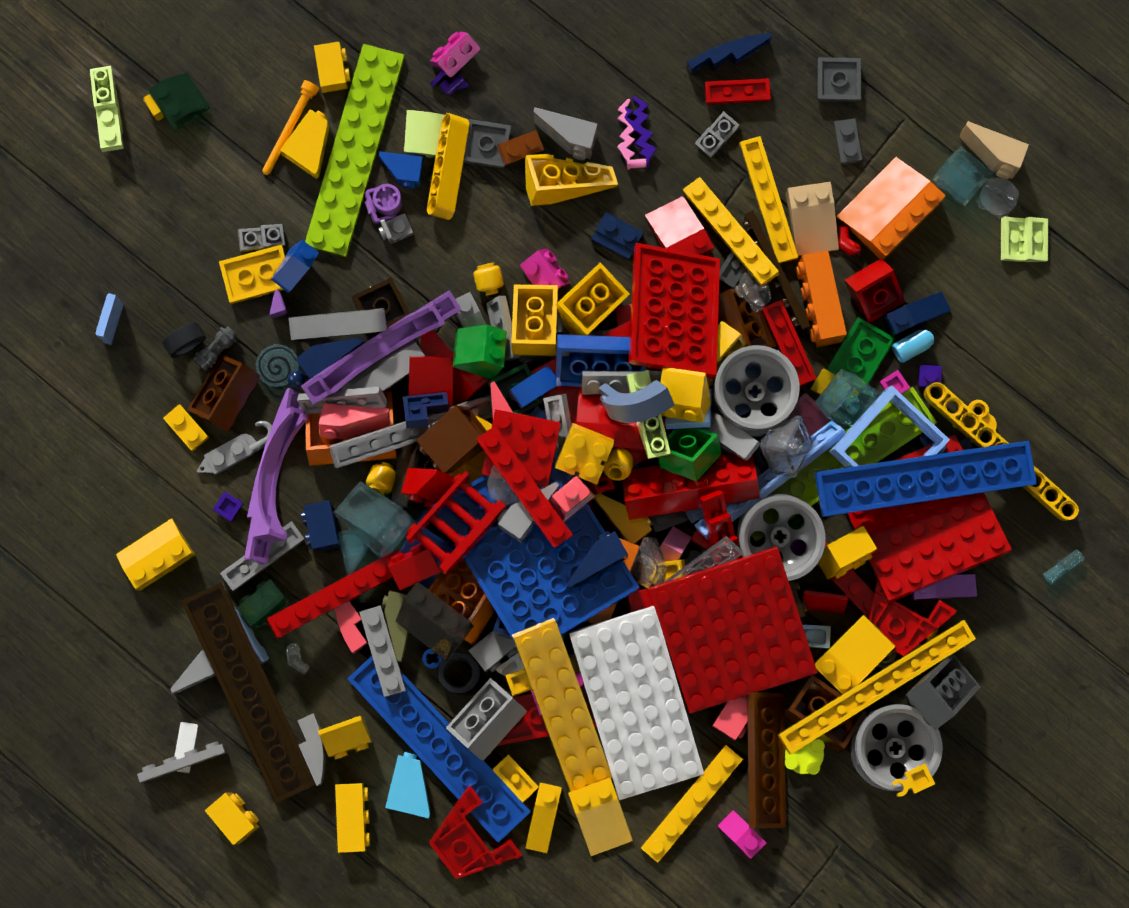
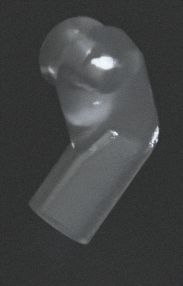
[286,643,310,675]

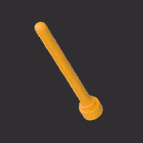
[262,80,319,175]

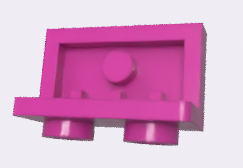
[430,32,480,77]
[520,249,571,290]

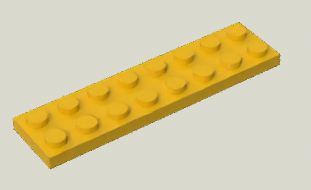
[512,618,612,792]

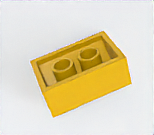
[556,263,630,336]
[116,518,195,591]

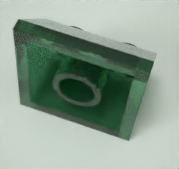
[148,73,211,131]
[237,579,290,630]

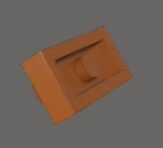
[497,130,544,166]

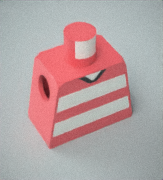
[550,476,596,522]

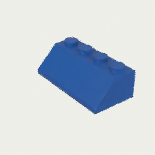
[555,335,645,387]

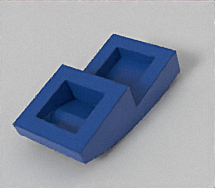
[509,365,557,409]

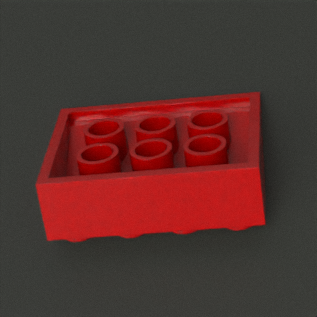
[576,387,666,452]

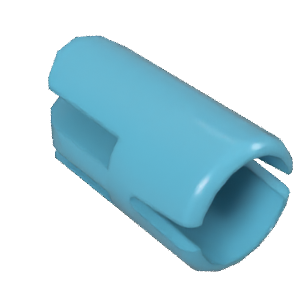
[892,330,934,362]

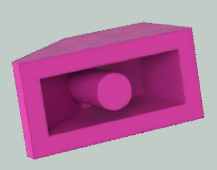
[718,810,766,859]

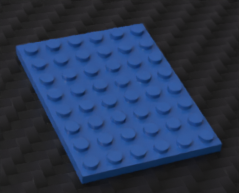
[432,452,639,643]

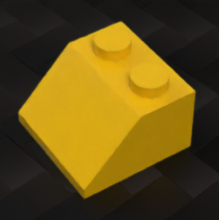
[660,368,711,422]
[318,716,372,760]

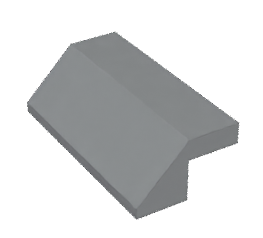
[341,339,425,392]

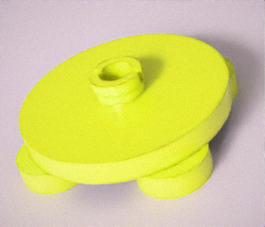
[785,739,825,775]

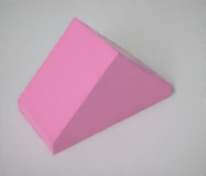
[651,526,692,563]

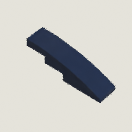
[686,33,772,75]

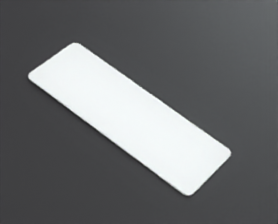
[175,722,198,773]

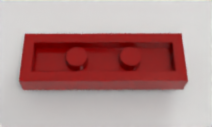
[705,78,771,105]

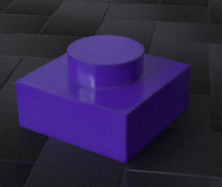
[918,365,942,389]
[213,491,244,522]

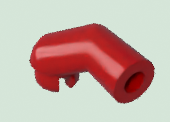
[838,227,861,256]

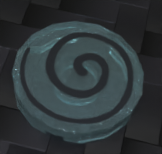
[255,344,300,388]

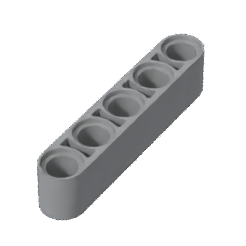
[288,308,387,340]

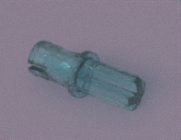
[1042,550,1084,585]

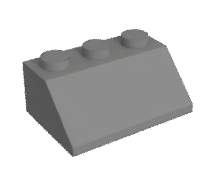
[446,678,527,762]

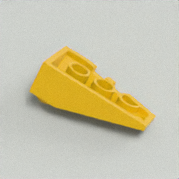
[525,154,618,206]

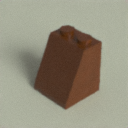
[417,405,487,474]

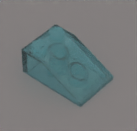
[333,481,416,558]

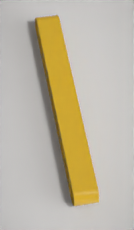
[924,382,1079,521]

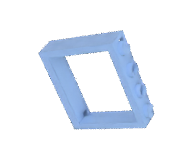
[829,386,950,468]

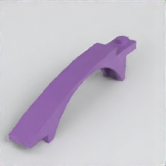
[301,290,461,405]
[244,388,309,565]

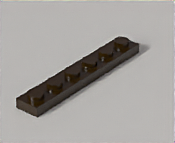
[742,210,810,333]

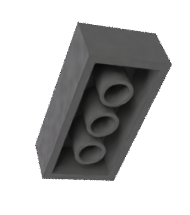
[906,654,981,730]

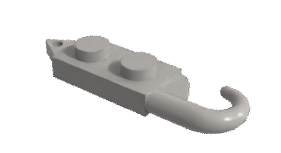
[197,421,272,475]

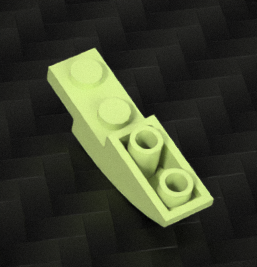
[90,66,124,152]
[626,370,671,459]

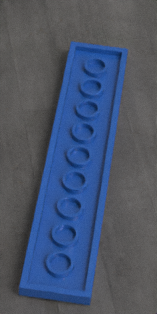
[815,441,1037,517]
[347,656,531,842]

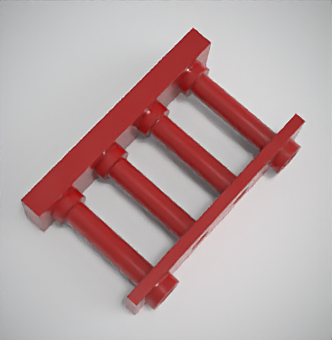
[406,471,507,576]

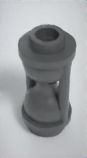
[193,326,237,371]

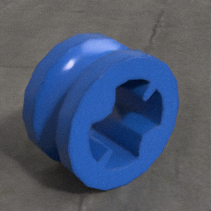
[422,649,443,669]

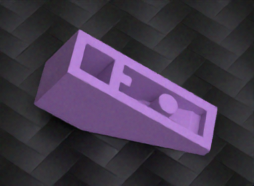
[910,574,977,601]

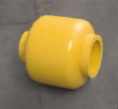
[473,262,504,296]
[603,448,633,481]
[366,462,398,496]

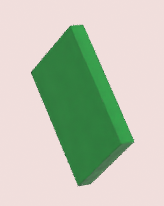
[827,317,895,395]

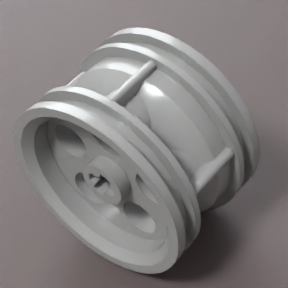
[712,345,800,437]
[736,493,826,581]
[850,704,943,791]

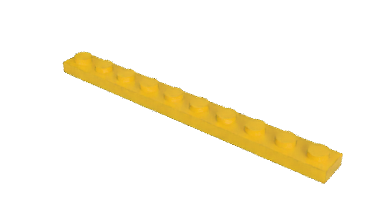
[778,620,976,754]

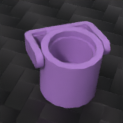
[365,184,403,224]

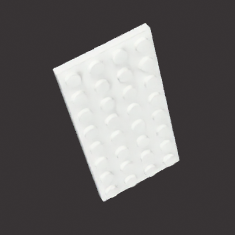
[569,606,704,800]

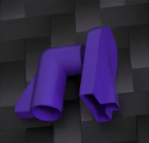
[430,69,469,95]

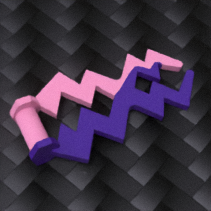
[617,96,657,170]

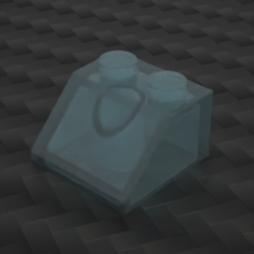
[932,146,994,206]
[815,369,881,427]

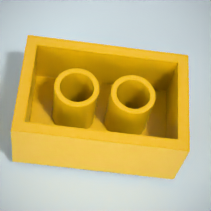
[511,285,558,356]

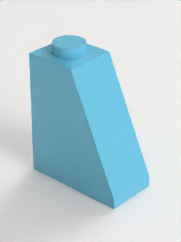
[385,752,431,818]

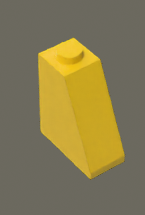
[280,109,330,179]

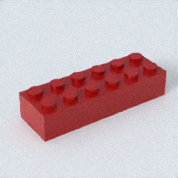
[622,453,760,520]

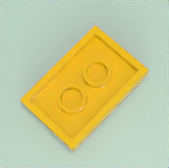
[219,245,285,304]

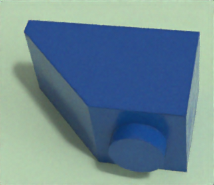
[379,151,424,189]
[271,240,319,293]

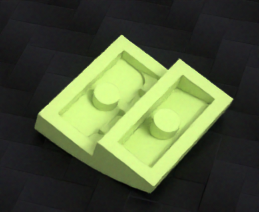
[404,110,445,158]
[1001,216,1048,262]

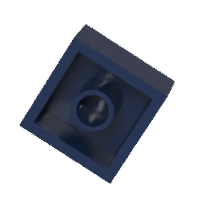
[301,500,342,553]

